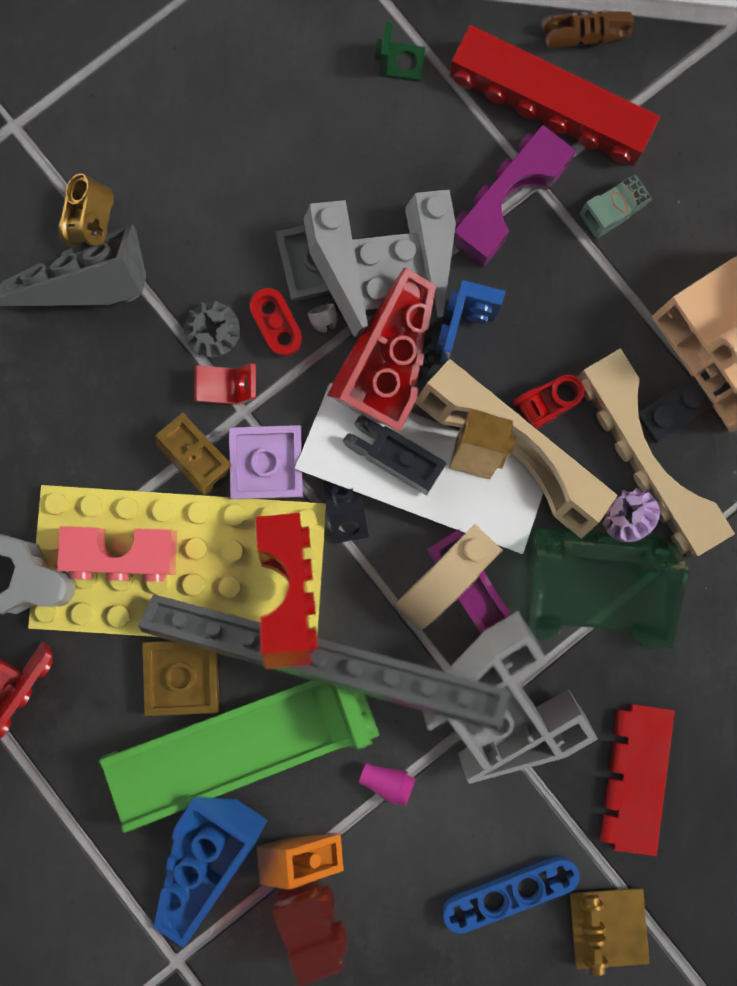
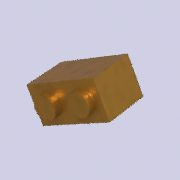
[449,409,516,479]

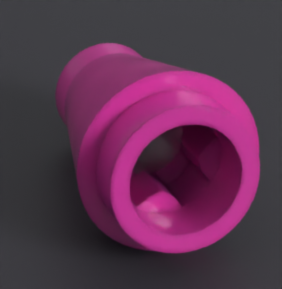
[359,763,416,806]

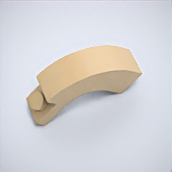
[394,524,502,630]

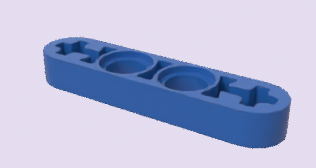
[442,855,580,934]

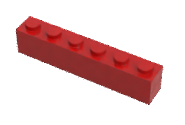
[449,25,660,166]

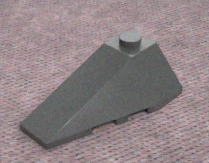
[0,223,146,306]

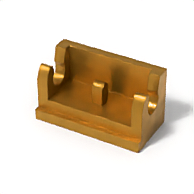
[155,413,232,496]

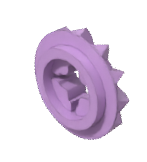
[602,488,660,542]

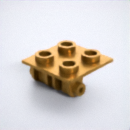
[570,888,650,976]

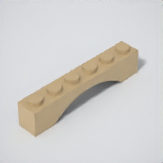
[577,348,735,557]
[415,359,618,538]

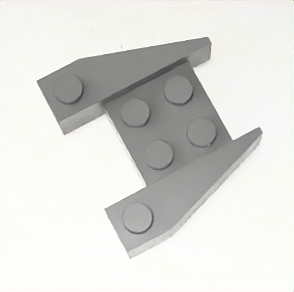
[304,190,456,337]
[422,611,598,784]

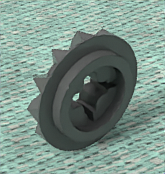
[183,301,240,357]

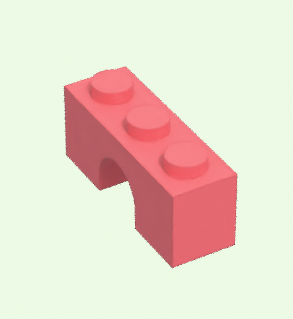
[57,526,178,582]

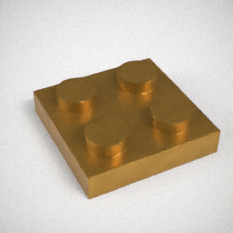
[142,641,220,716]

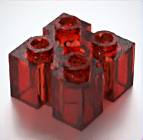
[273,879,348,986]

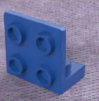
[435,280,505,365]

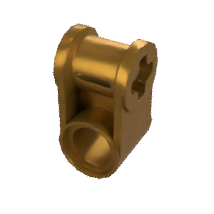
[59,174,114,246]

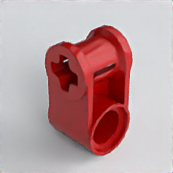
[512,375,584,429]

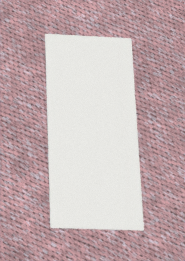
[295,383,543,554]

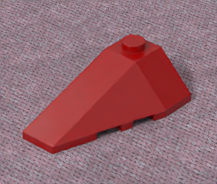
[327,267,436,432]

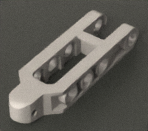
[0,534,75,614]

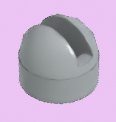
[308,303,338,333]

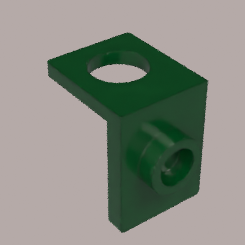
[375,21,426,82]

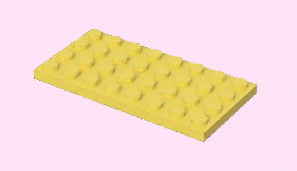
[28,485,326,637]

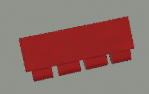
[600,704,675,856]

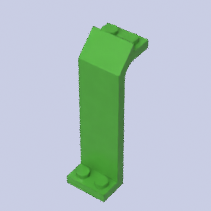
[100,680,380,833]

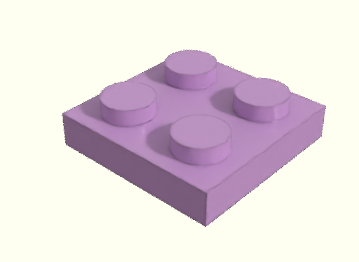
[229,425,303,500]

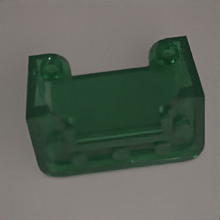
[525,527,689,650]

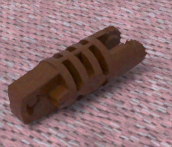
[542,10,634,48]

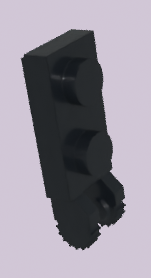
[638,371,731,443]
[343,416,447,496]

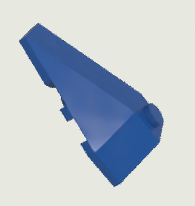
[153,797,267,948]

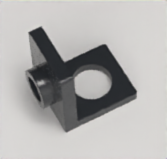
[323,481,369,544]

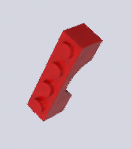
[256,513,318,669]

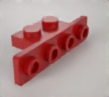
[0,642,53,739]

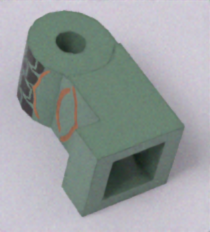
[579,175,652,239]

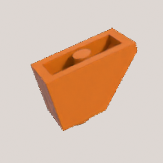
[257,833,344,889]

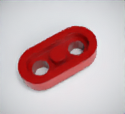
[250,288,302,357]

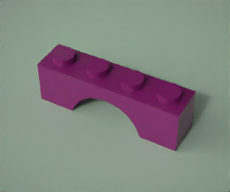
[453,125,576,268]
[426,529,512,635]

